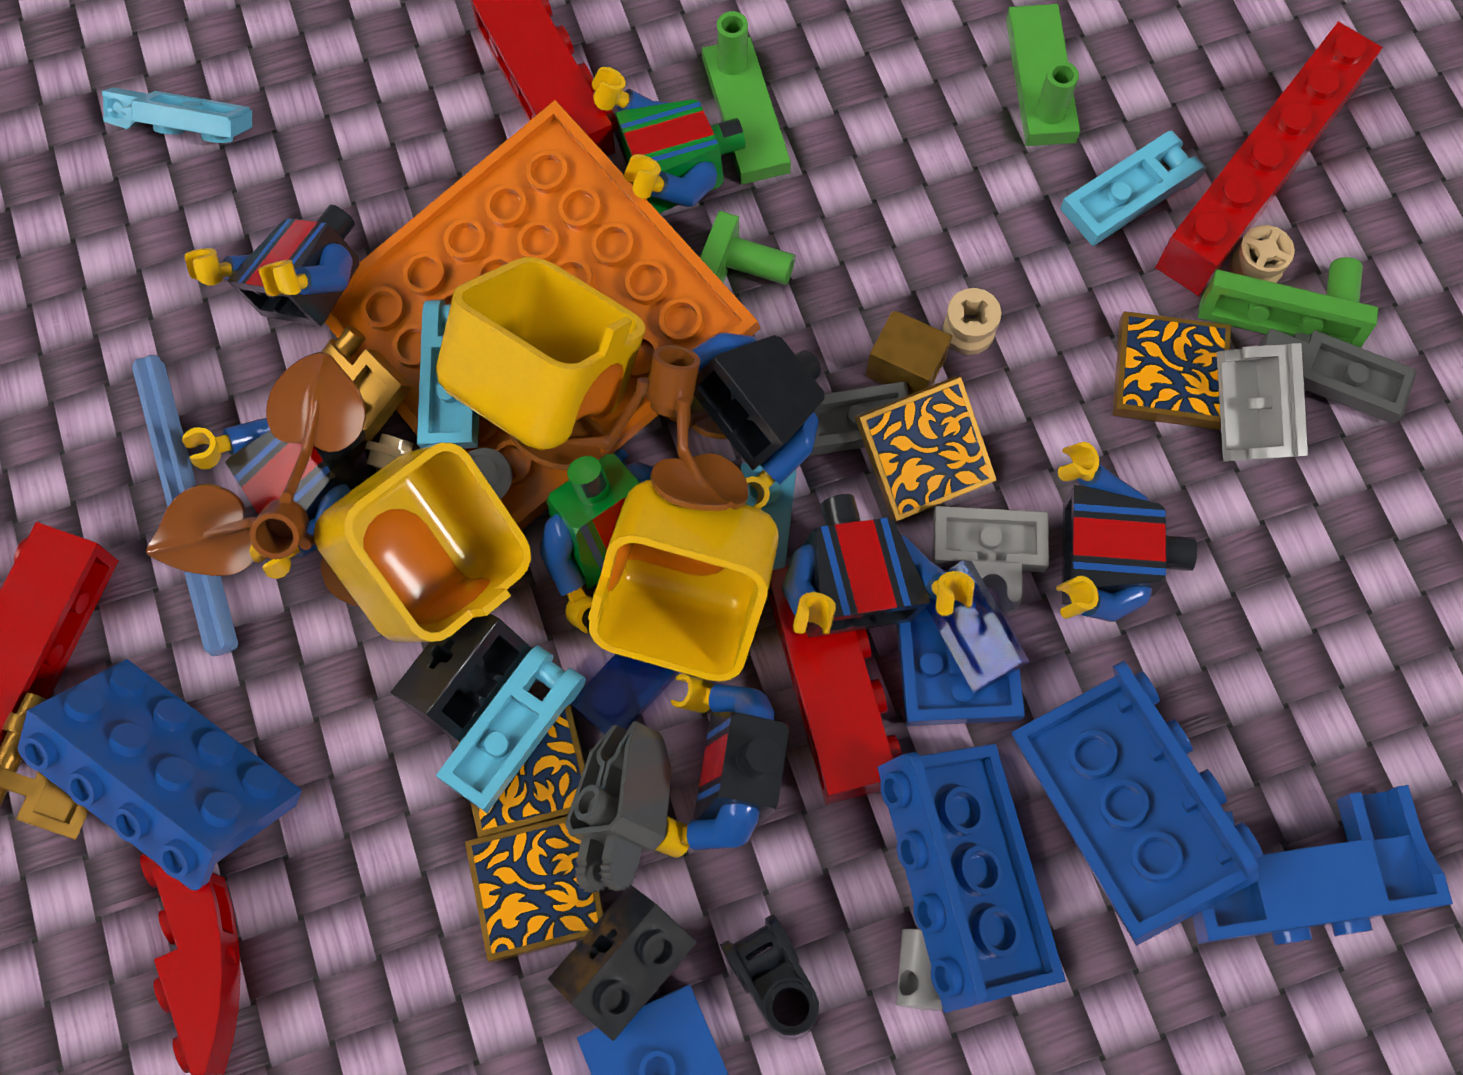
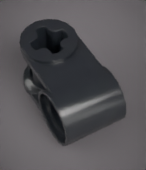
[720,914,819,1040]

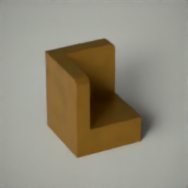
[866,311,953,394]

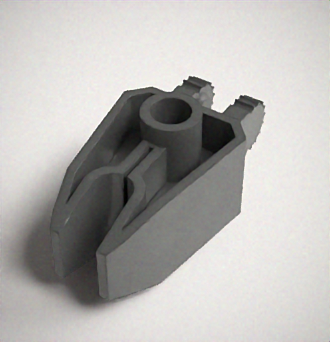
[565,721,672,893]

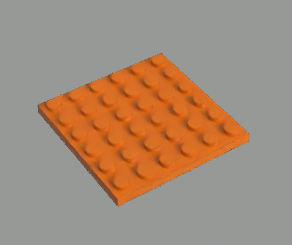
[325,100,761,531]

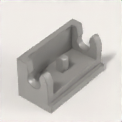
[1217,343,1308,461]

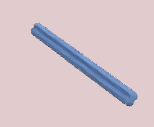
[132,355,238,656]

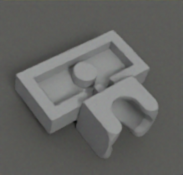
[932,506,1049,614]

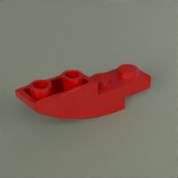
[140,854,241,1075]

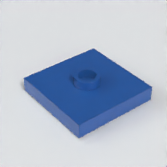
[576,984,729,1075]

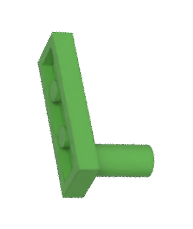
[1006,4,1080,146]
[702,11,791,185]
[700,211,796,285]
[1197,257,1378,348]

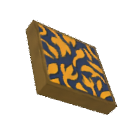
[1112,311,1231,430]
[854,376,997,521]
[457,701,585,838]
[465,817,604,963]

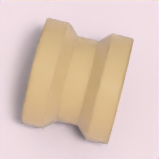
[1229,225,1295,283]
[942,288,1002,355]

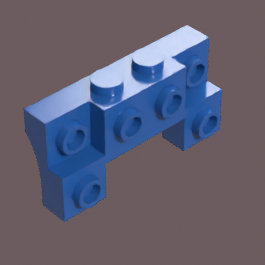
[1192,785,1453,946]

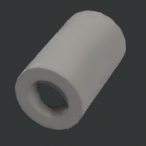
[896,929,942,1011]

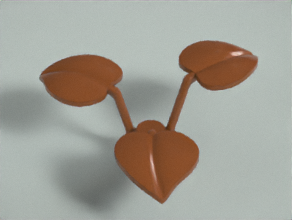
[509,345,748,511]
[146,352,366,607]

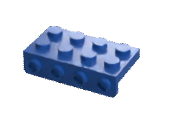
[18,659,302,891]
[1011,660,1263,946]
[877,744,1066,1013]

